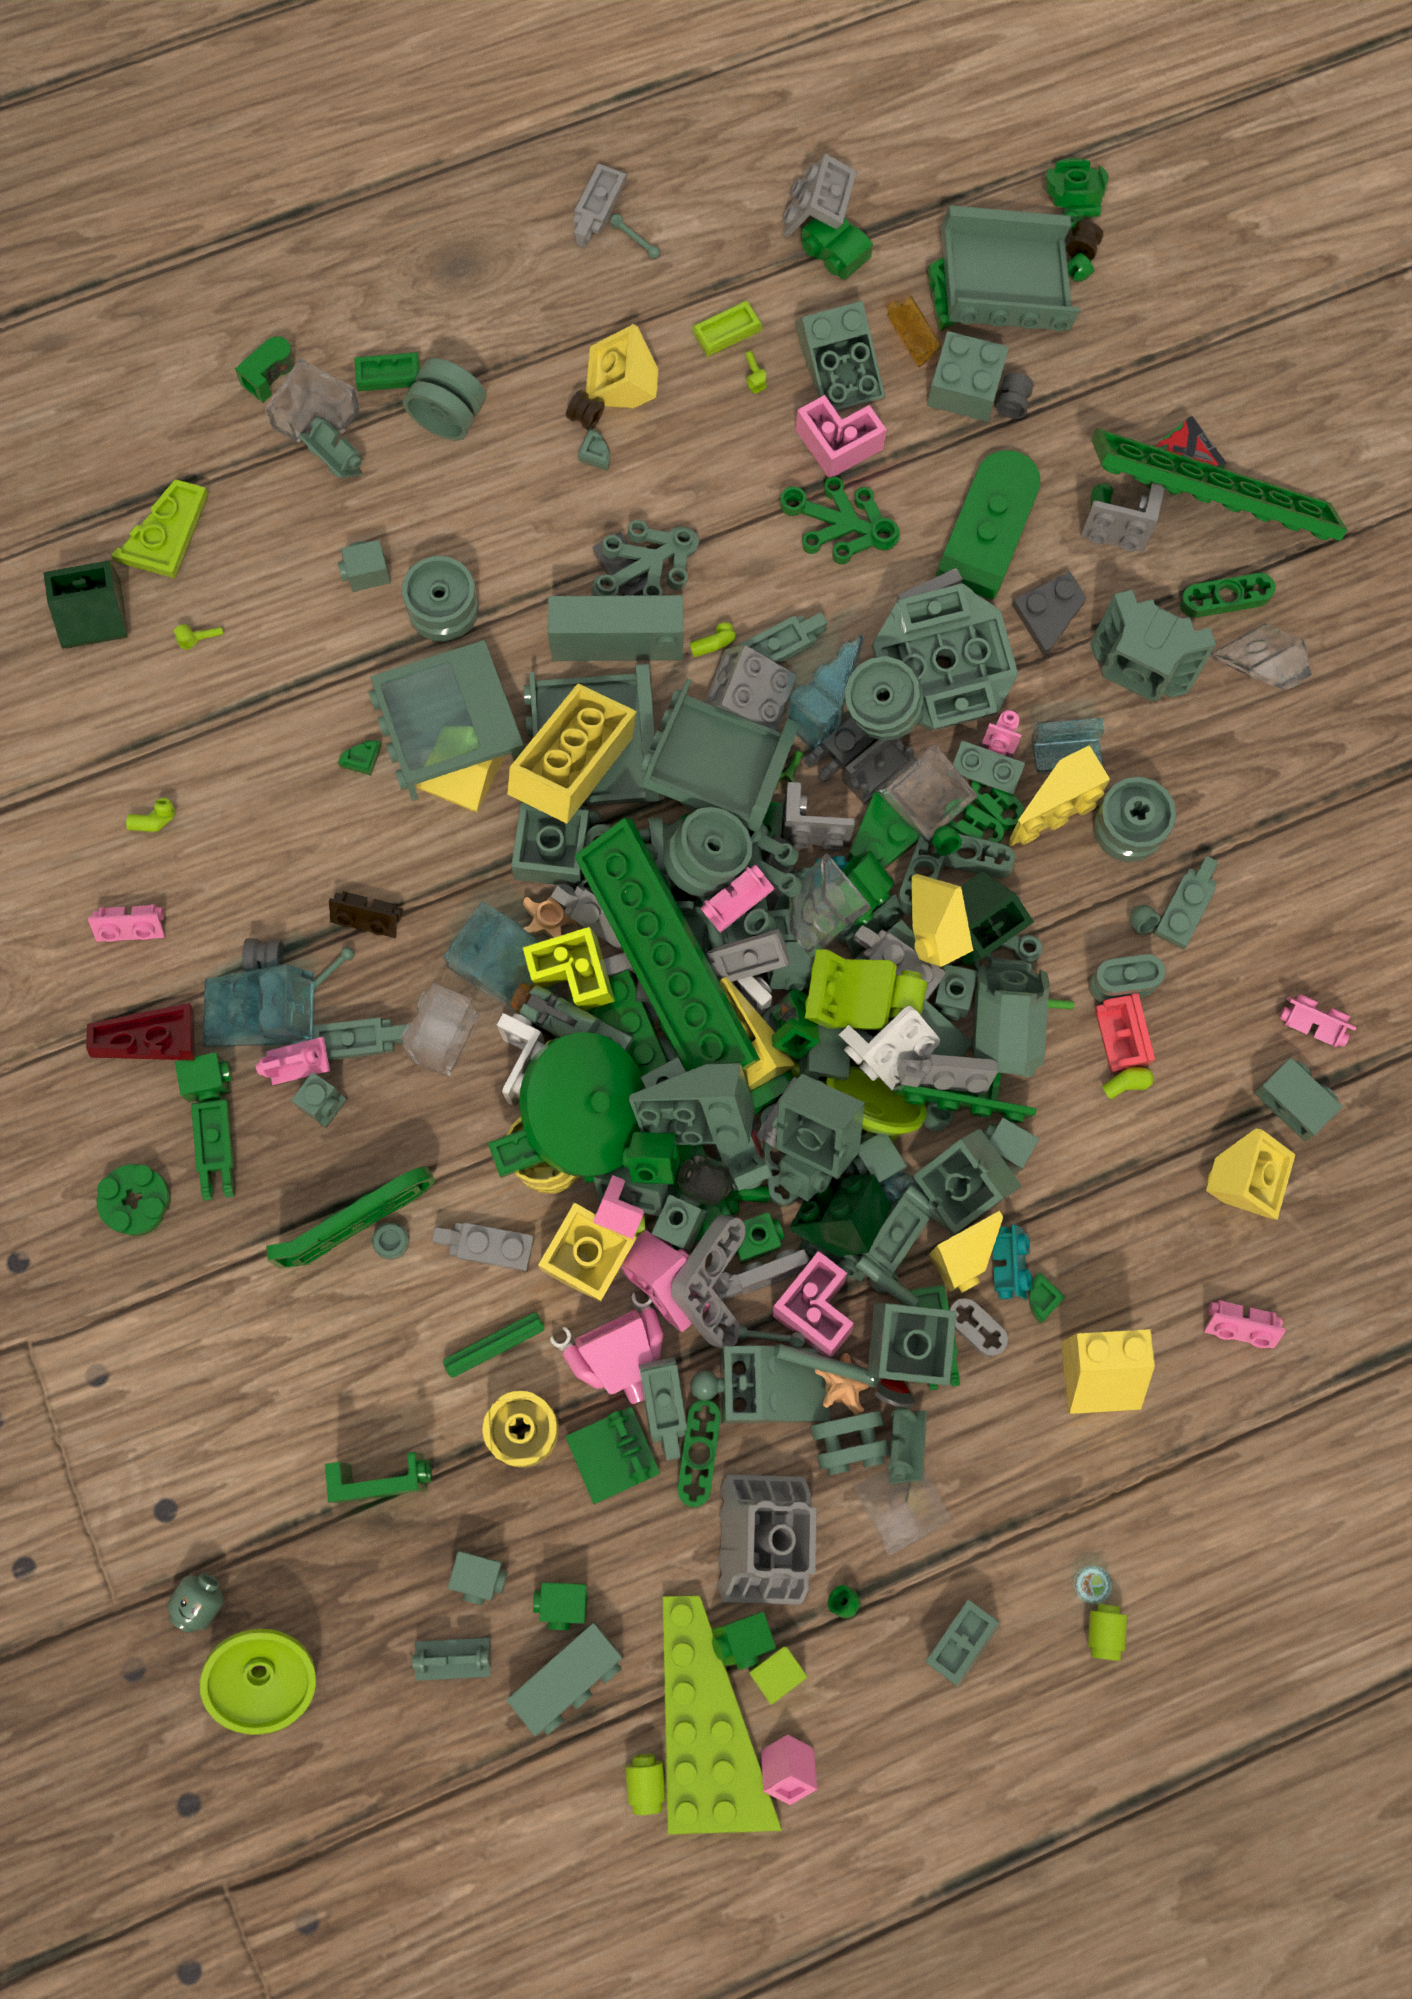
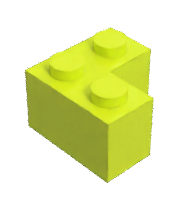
[523,927,615,1011]

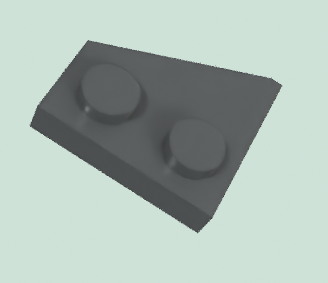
[1012,572,1086,656]

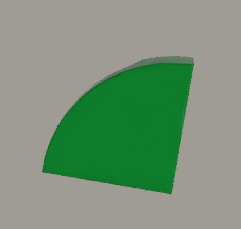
[338,740,382,776]
[1028,1272,1066,1324]

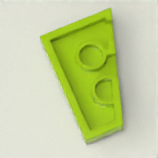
[111,479,208,579]

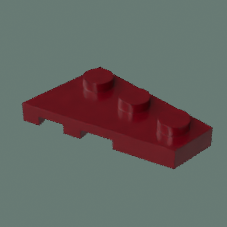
[86,1003,195,1061]

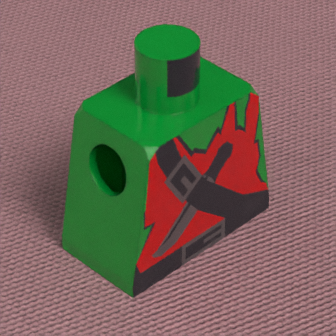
[1145,416,1227,495]

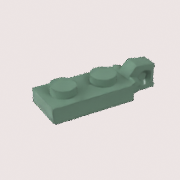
[738,612,828,664]
[1153,856,1218,950]
[312,1017,412,1061]
[638,1357,687,1461]

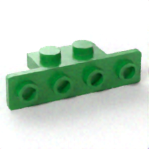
[894,1073,1037,1123]

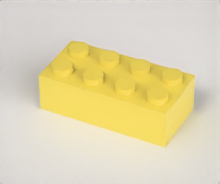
[507,683,637,823]

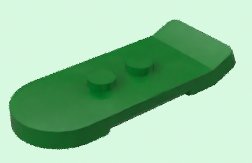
[935,450,1041,599]
[266,1166,436,1269]

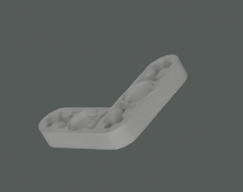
[671,1214,745,1348]

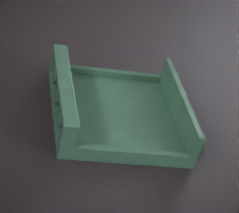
[941,205,1080,331]
[524,664,660,806]
[640,678,800,832]

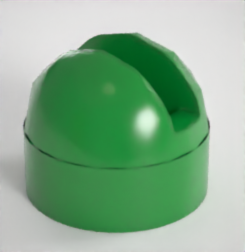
[1067,253,1094,282]
[932,825,962,856]
[828,1585,861,1619]

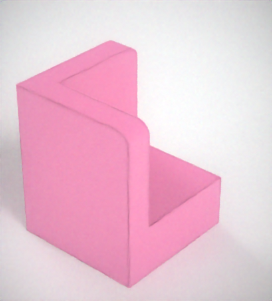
[593,1175,644,1239]
[761,1734,817,1805]

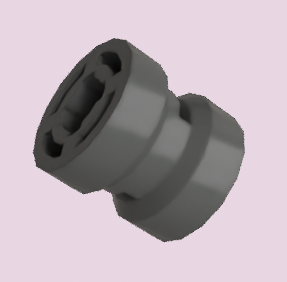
[996,373,1034,419]
[242,938,284,974]

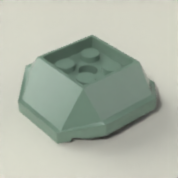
[871,583,1018,731]

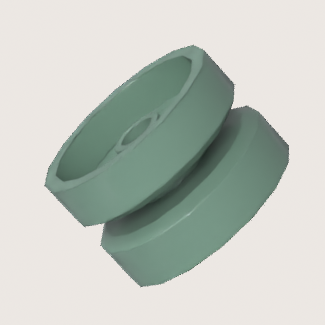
[403,358,487,441]
[402,556,479,642]
[845,656,925,741]
[1093,777,1177,862]
[663,807,752,897]

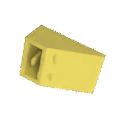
[1008,745,1110,846]
[719,977,795,1092]

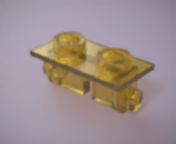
[887,296,942,368]

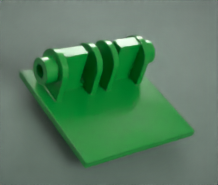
[565,1406,660,1504]

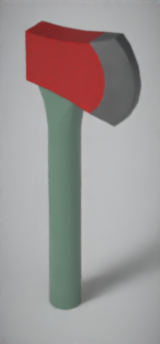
[774,1343,915,1408]

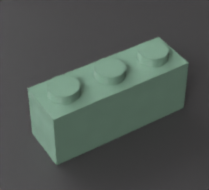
[506,1621,623,1736]

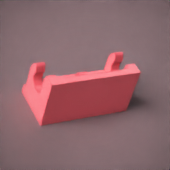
[1095,993,1155,1074]

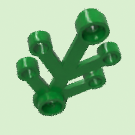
[780,477,900,565]

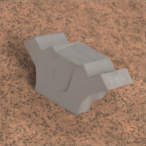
[717,1474,817,1605]

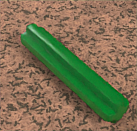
[443,1312,545,1378]

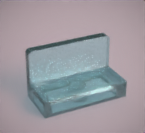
[1031,718,1105,773]

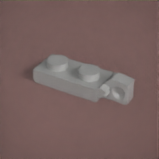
[573,164,627,248]
[551,882,625,953]
[853,925,947,1001]
[706,929,791,982]
[897,1054,999,1093]
[432,1223,535,1272]
[712,1248,809,1301]

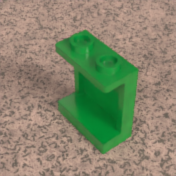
[325,1452,432,1503]

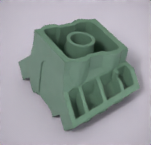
[1090,589,1216,702]

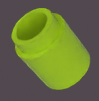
[889,970,928,1020]
[1088,1604,1128,1661]
[625,1754,666,1815]

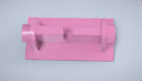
[981,710,1022,758]
[701,865,775,933]
[88,904,165,942]
[1279,994,1356,1047]
[256,1037,330,1085]
[1204,1300,1286,1349]

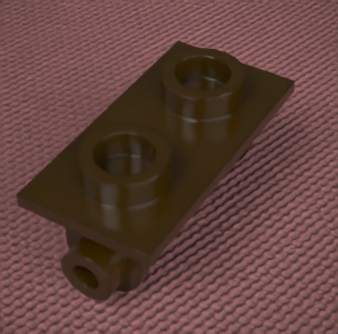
[329,891,403,938]

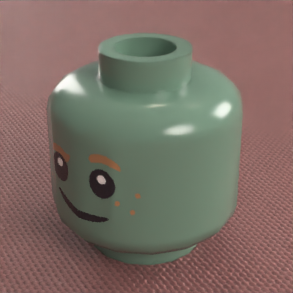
[167,1573,224,1633]

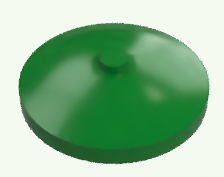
[519,1032,645,1177]

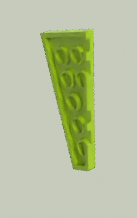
[663,1595,782,1834]

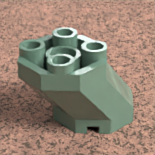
[971,959,1050,1077]

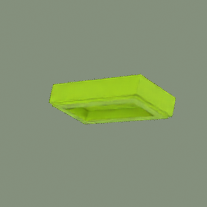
[692,300,762,357]

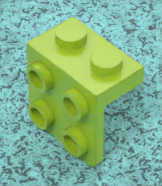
[805,950,897,1030]

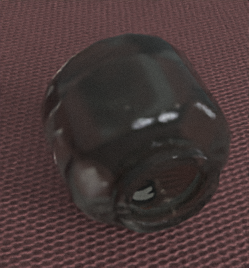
[677,1155,732,1206]

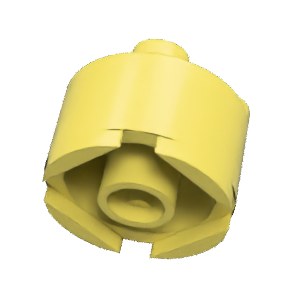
[483,1391,559,1468]

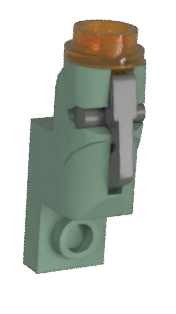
[510,983,634,1051]

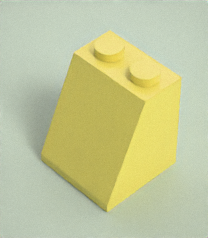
[1061,1329,1155,1414]

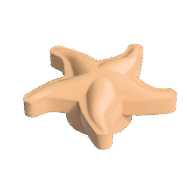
[522,896,578,939]
[815,1353,870,1415]

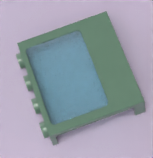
[368,640,525,801]

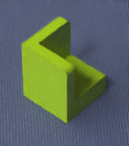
[748,1646,808,1705]

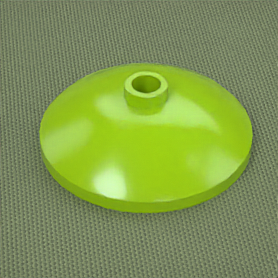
[825,1066,927,1135]
[200,1629,316,1735]

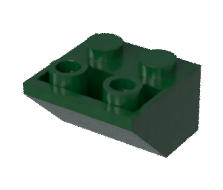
[43,560,128,649]
[961,871,1034,966]
[789,1174,891,1256]

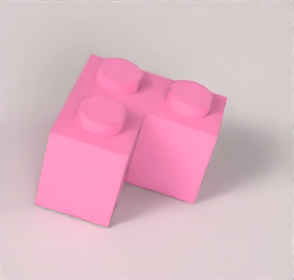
[795,395,887,478]
[621,1229,710,1332]
[773,1251,854,1358]

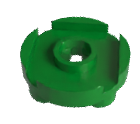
[1045,158,1109,208]
[96,1164,171,1236]

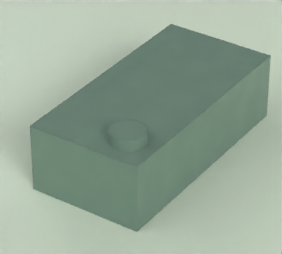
[548,595,683,661]

